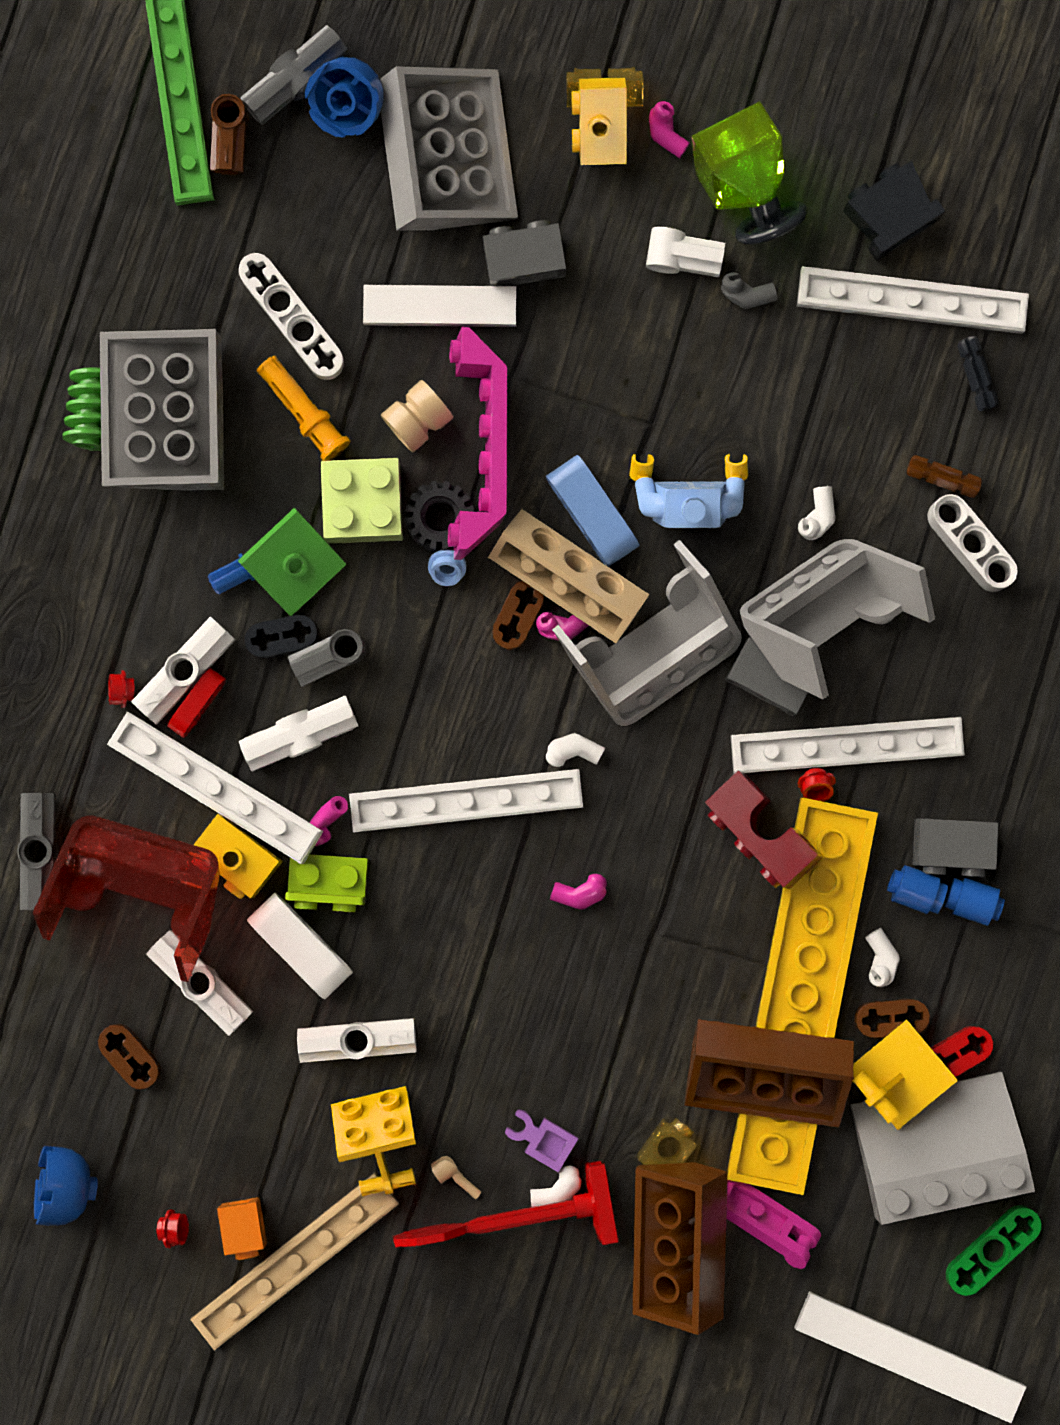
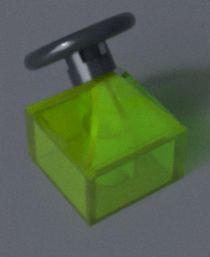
[691,101,808,245]

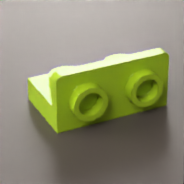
[285,855,368,912]

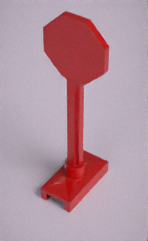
[393,1160,618,1247]

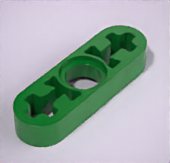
[946,1205,1041,1296]

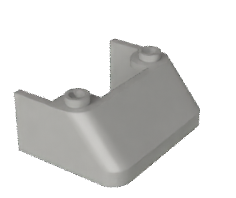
[740,539,935,699]
[552,540,742,726]

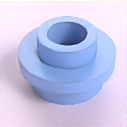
[428,549,466,586]

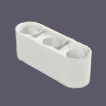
[927,494,1018,592]
[247,892,353,999]

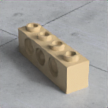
[488,509,649,643]

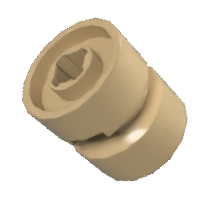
[381,380,453,453]

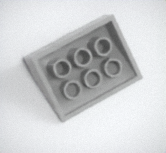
[380,66,518,230]
[100,329,224,490]
[850,1072,1035,1225]

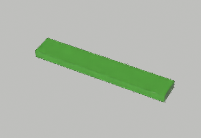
[145,0,214,206]

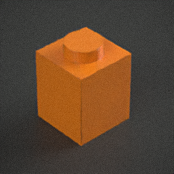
[217,1197,267,1260]

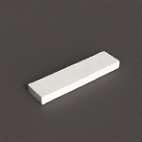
[363,285,516,327]

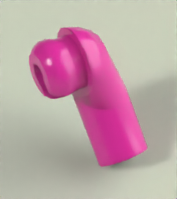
[649,101,690,159]
[536,612,589,641]
[309,796,348,846]
[550,874,607,910]

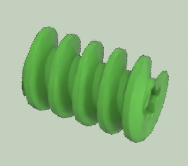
[63,367,101,451]

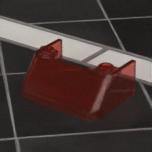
[33,816,220,982]

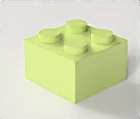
[321,458,403,544]

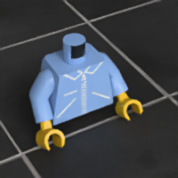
[629,454,748,528]

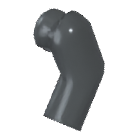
[721,272,778,309]

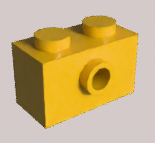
[572,78,627,165]
[189,814,283,899]

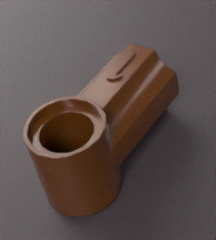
[210,94,249,176]

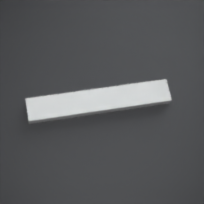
[796,266,1029,334]
[107,712,323,864]
[731,717,965,774]
[349,769,583,832]
[794,1291,1026,1423]

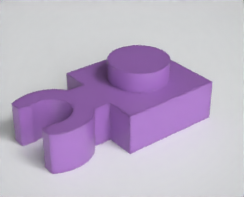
[505,1109,578,1172]

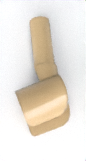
[431,1156,481,1199]

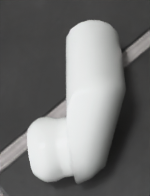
[798,486,835,540]
[546,733,605,767]
[865,927,900,987]
[530,1166,582,1207]

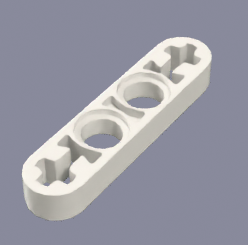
[239,253,344,380]

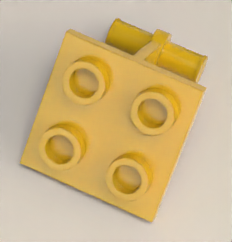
[852,1020,958,1130]
[331,1086,416,1197]

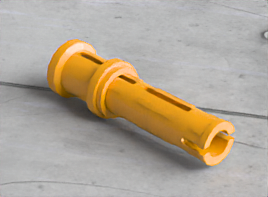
[257,356,351,461]

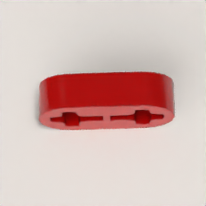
[167,668,226,738]
[931,1026,993,1077]

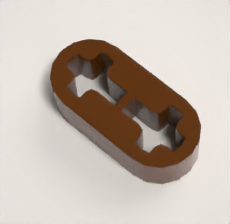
[492,581,544,650]
[854,999,930,1038]
[98,1024,161,1089]

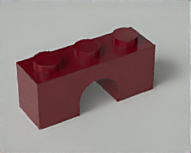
[705,770,824,889]

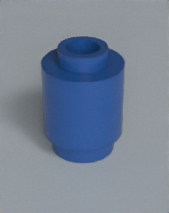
[887,865,948,914]
[944,877,1005,926]

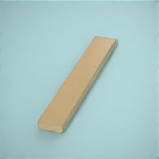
[190,1172,399,1350]

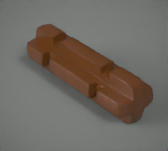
[907,455,982,498]

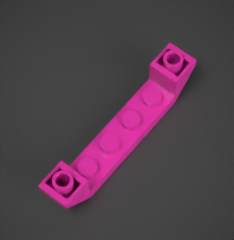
[448,327,507,560]

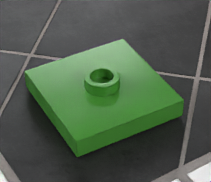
[238,508,346,616]

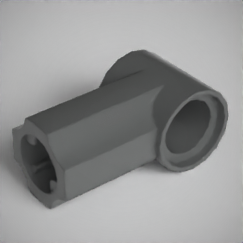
[288,629,367,687]

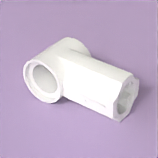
[646,227,725,277]

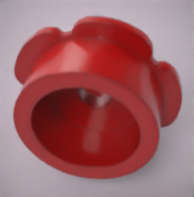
[108,670,134,708]
[798,768,836,802]
[156,1209,189,1249]

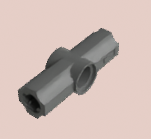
[240,25,348,125]
[17,793,59,910]

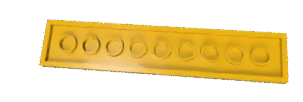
[727,798,878,1195]

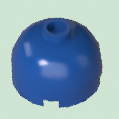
[305,57,384,137]
[34,1145,97,1226]

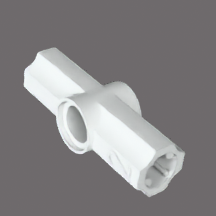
[131,617,236,724]
[239,696,358,772]
[146,930,253,1036]
[297,1018,417,1063]

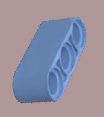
[545,455,639,567]

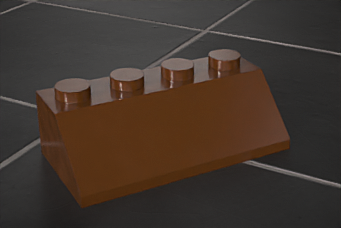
[685,1019,854,1127]
[633,1162,728,1335]

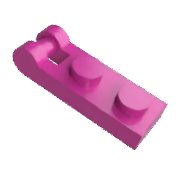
[727,1180,821,1269]

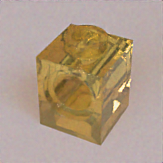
[636,1118,697,1165]

